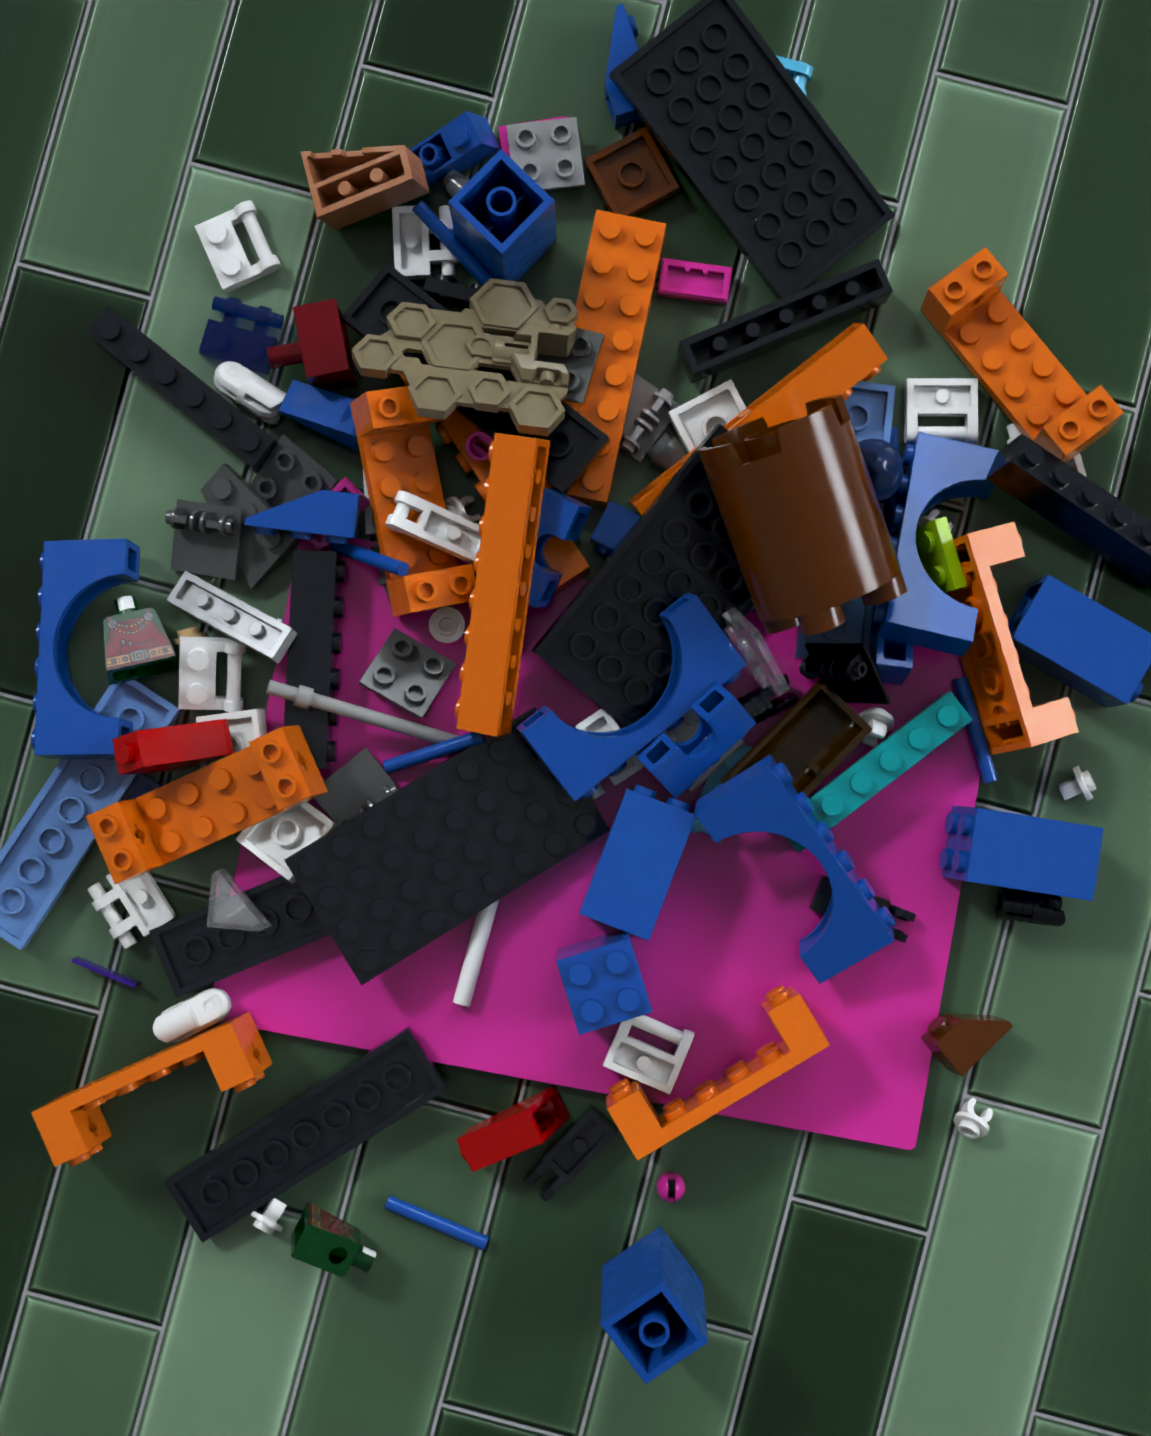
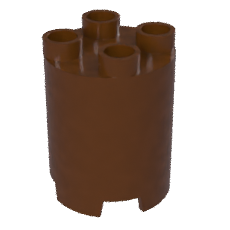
[698,395,907,636]

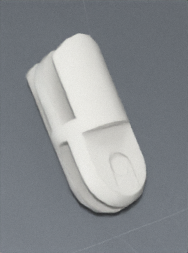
[214,361,286,425]
[153,988,232,1043]

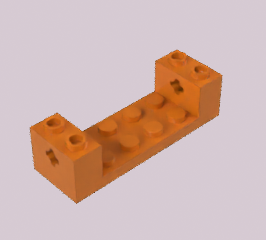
[920,247,1124,463]
[350,386,476,617]
[947,521,1079,755]
[86,725,328,884]
[606,985,830,1161]
[31,1011,273,1167]

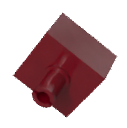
[267,299,358,391]

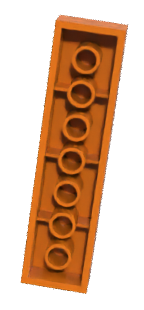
[544,209,666,509]

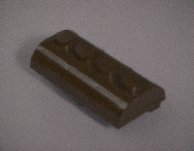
[720,678,873,796]

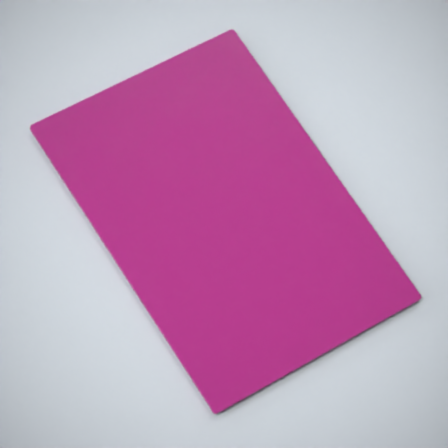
[213,538,981,1150]

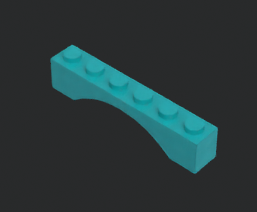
[782,691,973,853]

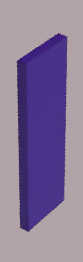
[71,956,141,988]

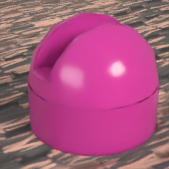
[465,431,494,461]
[656,1171,685,1203]

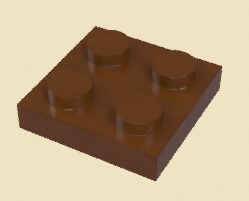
[584,126,680,217]

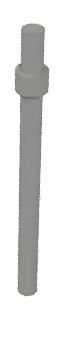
[266,680,459,744]

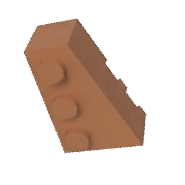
[301,145,430,231]

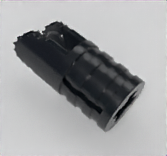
[737,674,798,726]
[995,887,1066,927]

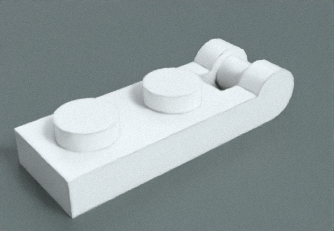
[385,490,481,565]

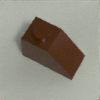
[921,1013,1013,1076]

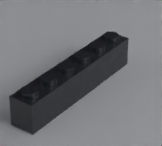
[677,258,893,384]
[86,306,277,473]
[986,434,1151,589]
[284,550,347,769]

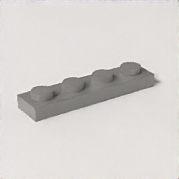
[166,571,298,664]

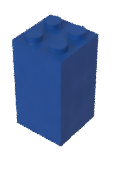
[448,149,556,281]
[1008,574,1151,708]
[579,784,696,941]
[939,805,1104,901]
[556,930,653,1035]
[600,1226,708,1384]

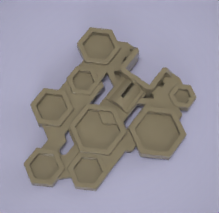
[351,278,578,437]

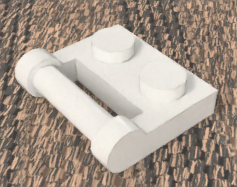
[195,200,281,293]
[903,378,978,444]
[178,636,246,712]
[603,1015,695,1094]

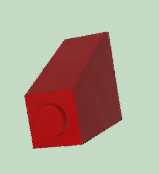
[112,719,234,775]
[456,1085,570,1172]

